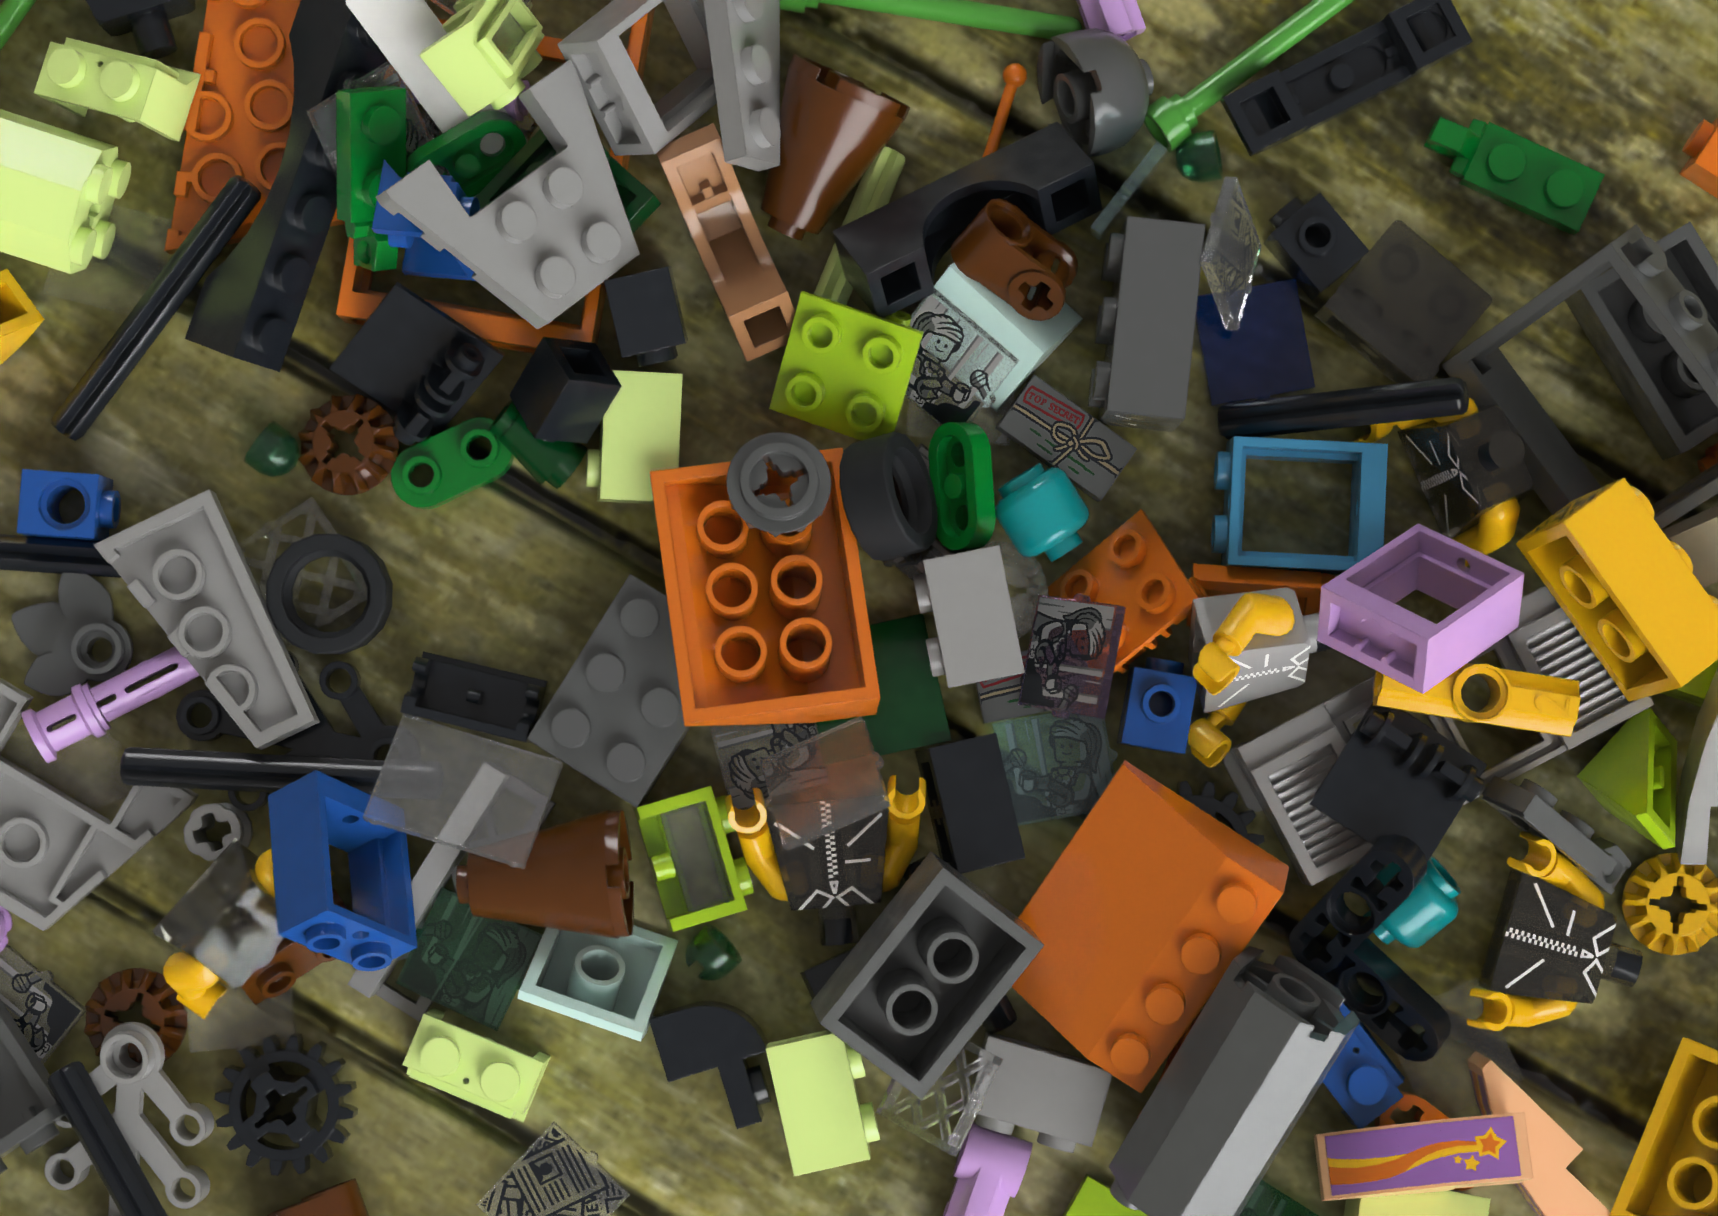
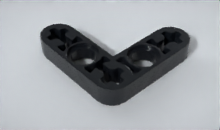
[1289,834,1451,1062]

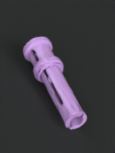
[21,646,200,763]

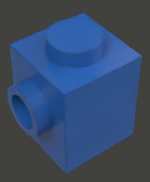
[1117,657,1197,754]

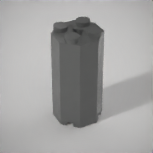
[1109,946,1360,1216]

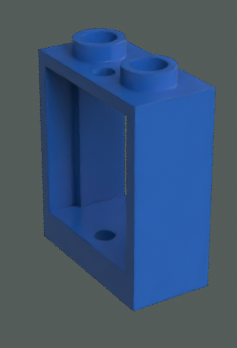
[268,770,418,971]

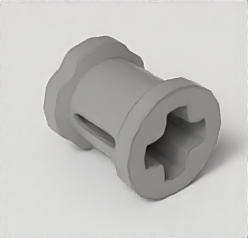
[183,803,253,861]

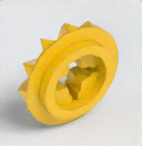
[1622,853,1718,956]

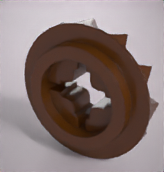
[298,393,399,495]
[84,968,188,1063]

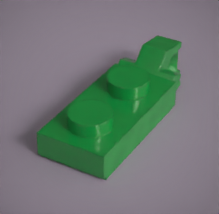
[336,86,406,272]
[1424,117,1605,235]

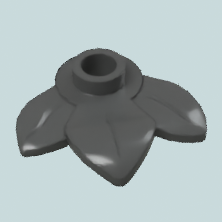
[11,572,134,696]

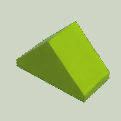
[1577,707,1677,850]

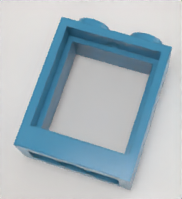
[1211,436,1388,574]

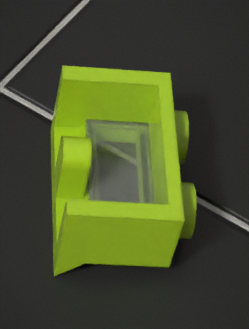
[634,786,754,932]

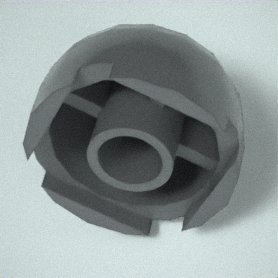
[1037,28,1154,158]

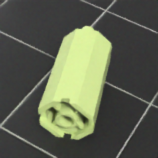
[0,109,131,274]

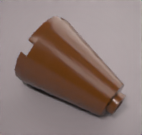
[761,54,910,241]
[456,810,634,939]

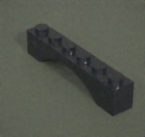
[185,0,387,372]

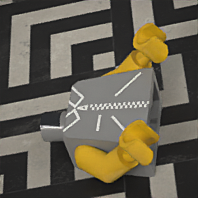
[1188,587,1333,768]

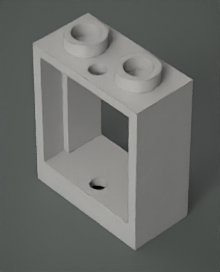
[557,0,717,156]

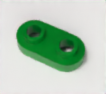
[406,110,527,197]
[391,417,514,509]
[928,422,996,550]

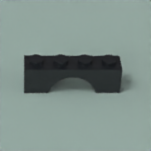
[832,122,1103,318]

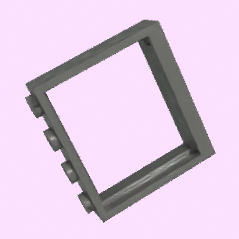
[1441,224,1718,529]

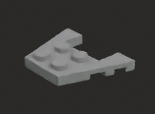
[375,60,640,329]
[0,678,199,931]

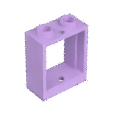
[1317,523,1525,694]

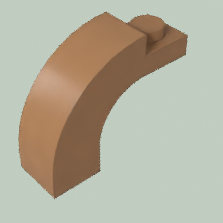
[656,123,795,362]

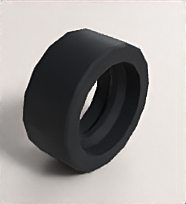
[840,432,938,561]
[266,534,393,654]

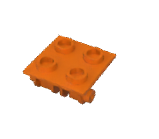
[1045,509,1208,681]

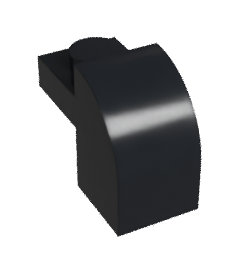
[649,1001,771,1129]

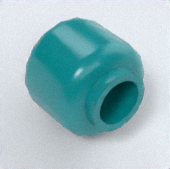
[995,463,1089,562]
[1363,856,1461,948]

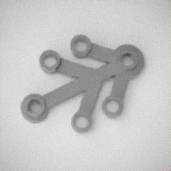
[44,1022,214,1216]

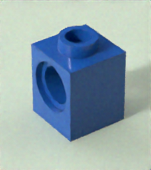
[17,469,121,541]

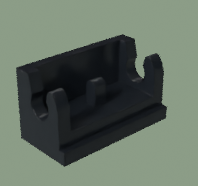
[400,651,548,743]
[915,733,1026,874]

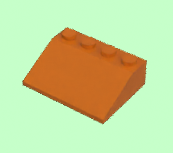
[650,447,881,726]
[1012,760,1289,1093]

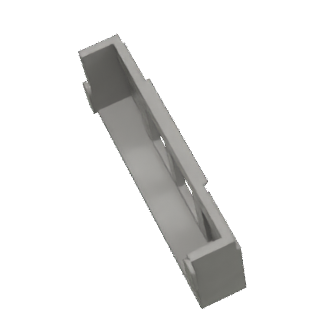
[1223,585,1655,886]

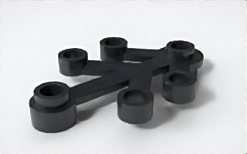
[176,650,422,811]

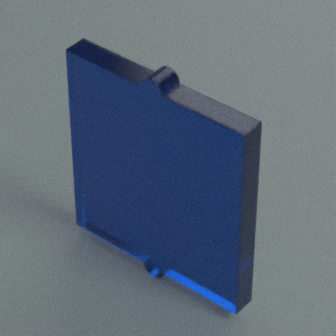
[1196,279,1315,406]

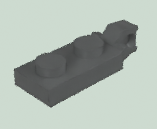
[1482,775,1632,895]

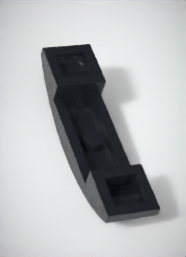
[1220,0,1473,156]

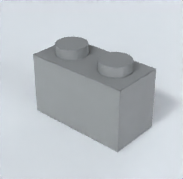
[913,545,1025,688]
[965,1032,1112,1153]

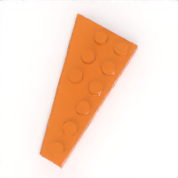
[164,0,345,255]

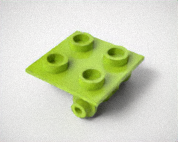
[769,291,924,441]

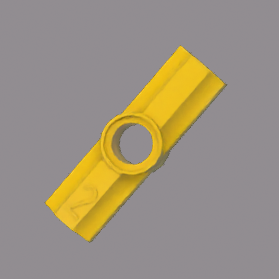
[1373,663,1581,737]

